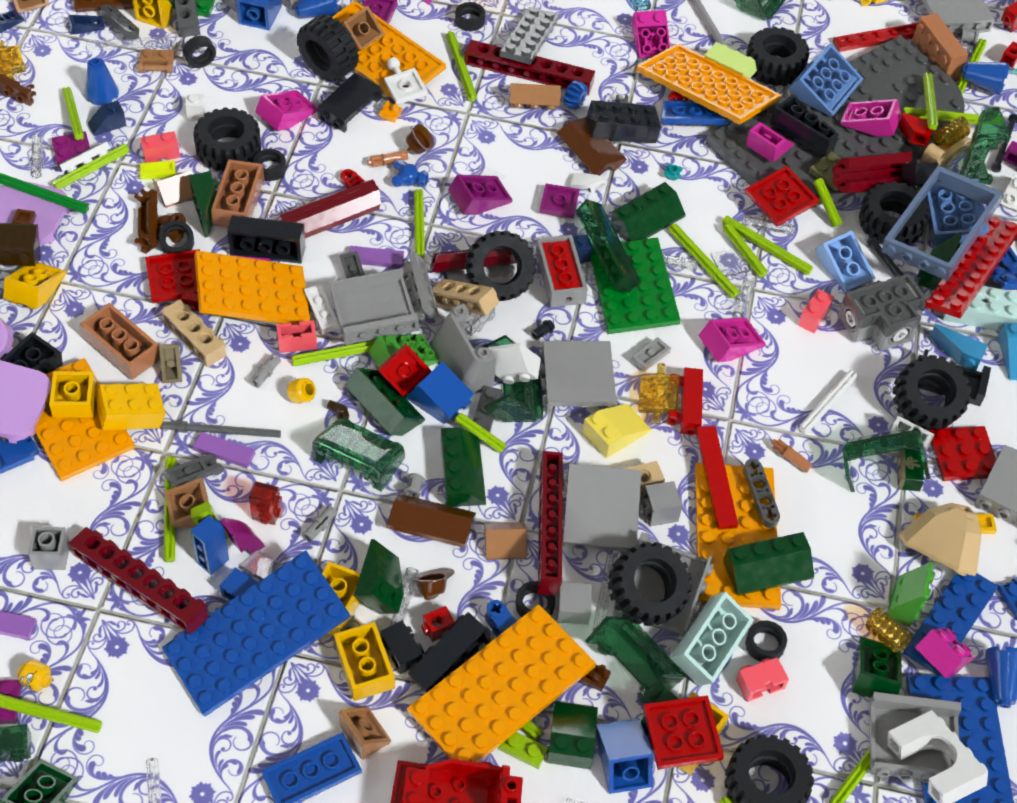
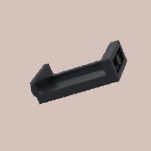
[318,73,381,133]
[918,349,991,406]

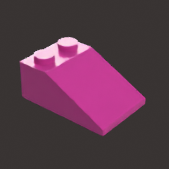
[255,90,318,131]
[840,99,901,137]
[698,317,766,363]

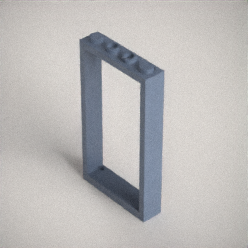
[881,166,1003,281]

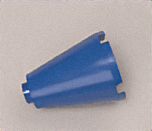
[295,0,340,18]
[85,58,119,106]
[961,62,1009,95]
[985,646,1017,708]

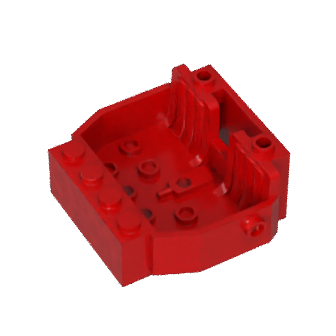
[399,759,523,803]

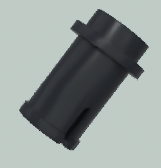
[531,320,555,340]

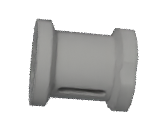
[959,28,979,45]
[403,473,425,498]

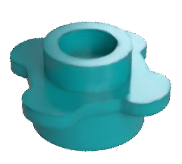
[664,164,683,181]

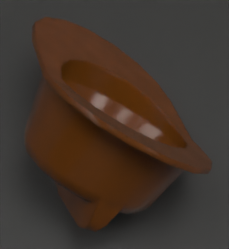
[406,124,434,155]
[413,568,455,600]

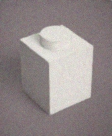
[185,94,205,121]

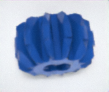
[563,80,588,110]

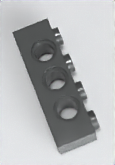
[172,0,201,38]

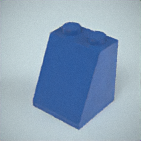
[236,0,282,31]
[405,361,474,424]
[597,718,653,794]

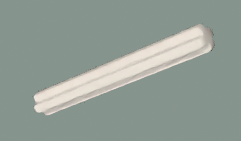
[799,370,857,434]

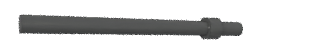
[162,421,281,438]

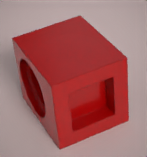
[421,606,455,642]

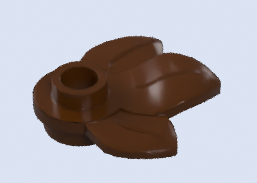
[157,213,186,244]

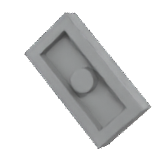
[631,337,671,372]

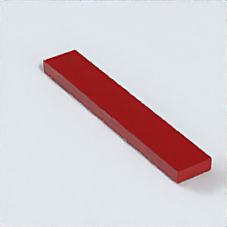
[833,23,918,52]
[696,426,738,530]

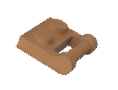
[138,49,175,73]

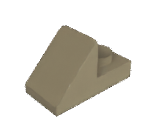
[159,343,182,383]

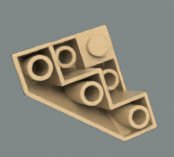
[899,503,981,576]

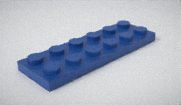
[903,573,998,676]

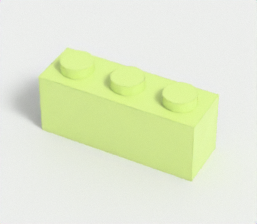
[704,42,757,79]

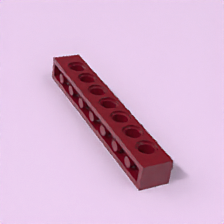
[464,40,595,96]
[537,451,563,596]
[68,527,209,635]

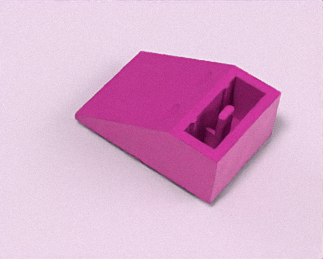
[631,10,670,58]

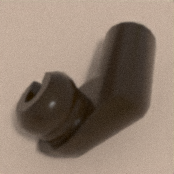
[327,400,350,422]

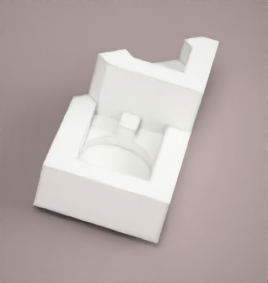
[570,173,608,193]

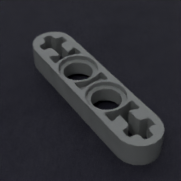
[100,5,139,40]
[743,459,780,528]

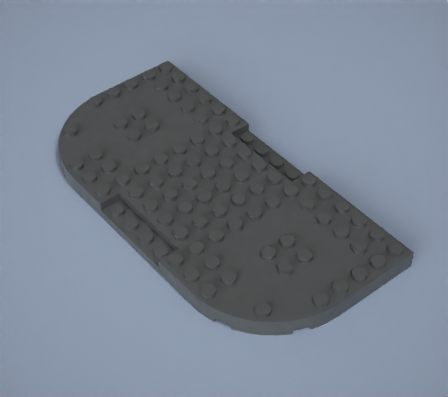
[706,36,965,208]

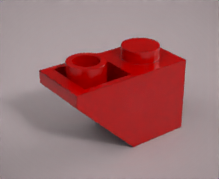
[898,113,933,148]

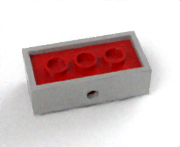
[535,235,588,308]

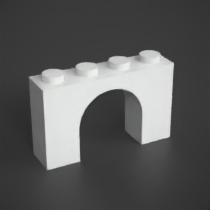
[887,710,988,803]

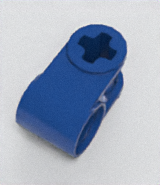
[485,600,517,637]

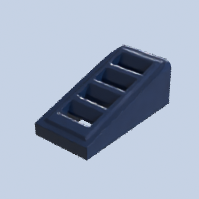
[0,10,24,33]
[68,15,105,35]

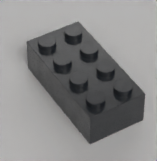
[586,100,662,143]
[227,215,306,264]

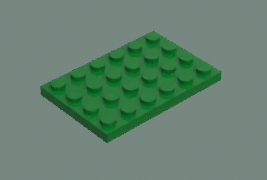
[591,237,681,334]

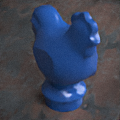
[391,160,429,187]

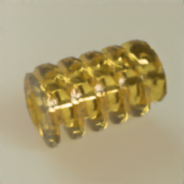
[933,116,971,148]
[866,607,913,653]

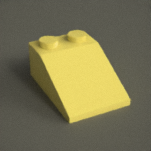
[582,404,651,458]

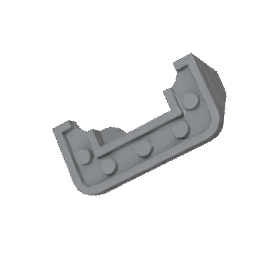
[432,304,496,393]

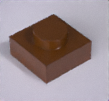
[12,209,36,224]

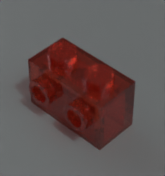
[249,481,284,525]

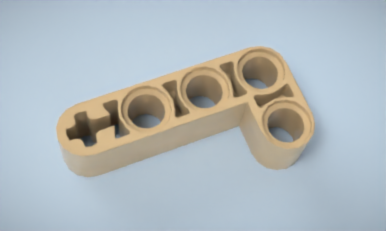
[920,130,971,168]

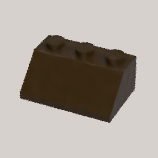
[0,223,41,266]

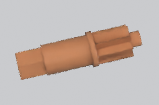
[367,150,409,168]
[771,439,813,473]

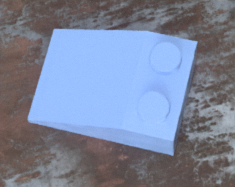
[815,231,876,292]

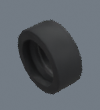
[455,2,485,31]
[183,35,216,68]
[253,149,286,181]
[159,220,194,254]
[515,581,555,617]
[745,620,788,661]

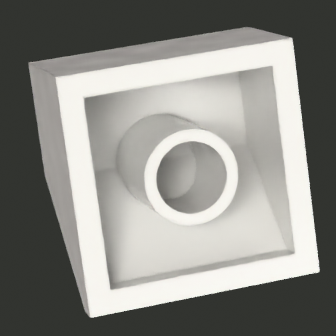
[488,343,541,384]

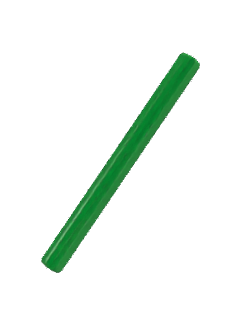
[0,173,89,214]

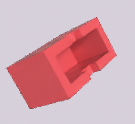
[140,131,180,163]
[798,289,834,333]
[276,320,317,353]
[736,657,789,702]

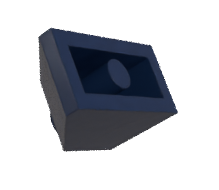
[88,100,127,136]
[568,233,593,263]

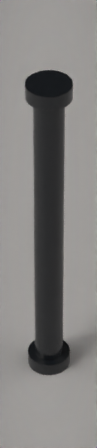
[991,114,1017,173]
[866,236,904,277]

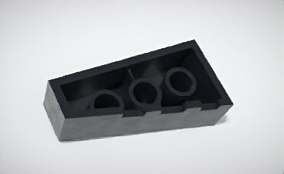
[770,94,839,157]
[1,332,63,374]
[408,612,492,693]

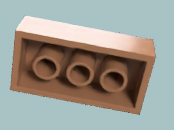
[912,13,969,80]
[211,159,264,227]
[80,303,160,380]

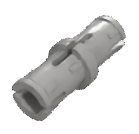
[249,353,281,388]
[302,505,337,543]

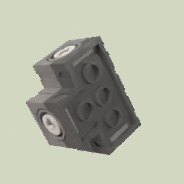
[838,273,927,351]

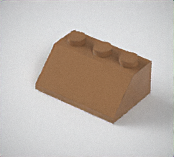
[510,83,561,109]

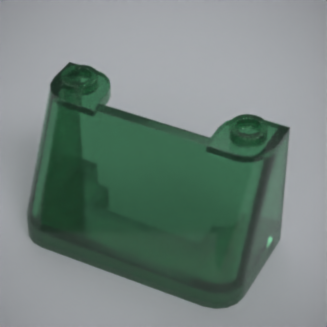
[960,107,1011,185]
[312,418,405,493]

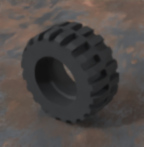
[297,15,359,82]
[746,27,810,87]
[193,107,261,172]
[859,181,930,245]
[464,231,537,301]
[892,355,971,431]
[608,542,692,626]
[724,734,814,803]

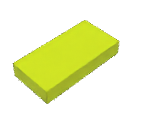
[140,160,176,180]

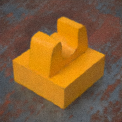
[379,100,402,123]

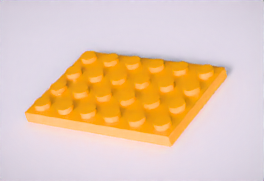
[194,250,310,325]
[35,358,135,482]

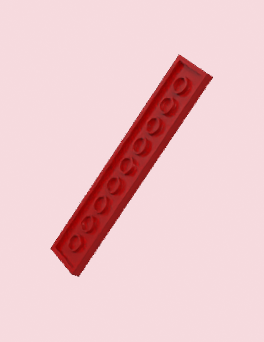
[925,217,1017,319]

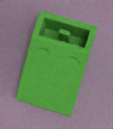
[369,334,440,379]
[885,562,935,627]

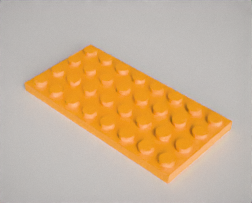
[332,0,446,100]
[636,43,781,124]
[695,463,781,610]
[407,604,596,763]

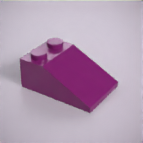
[448,175,513,215]

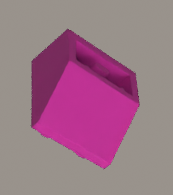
[746,122,794,163]
[915,628,975,678]

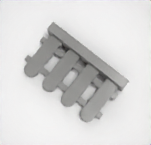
[401,252,439,321]

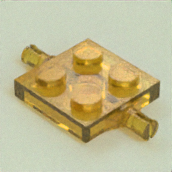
[0,40,26,80]
[638,363,680,424]

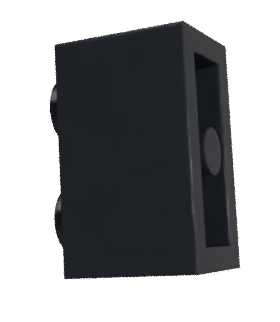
[902,163,939,188]
[380,620,424,674]

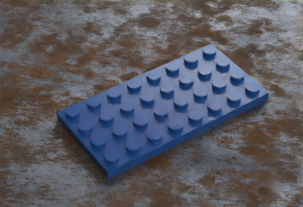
[162,550,351,717]
[906,675,1014,803]

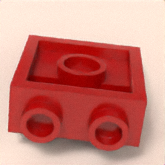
[377,343,432,396]

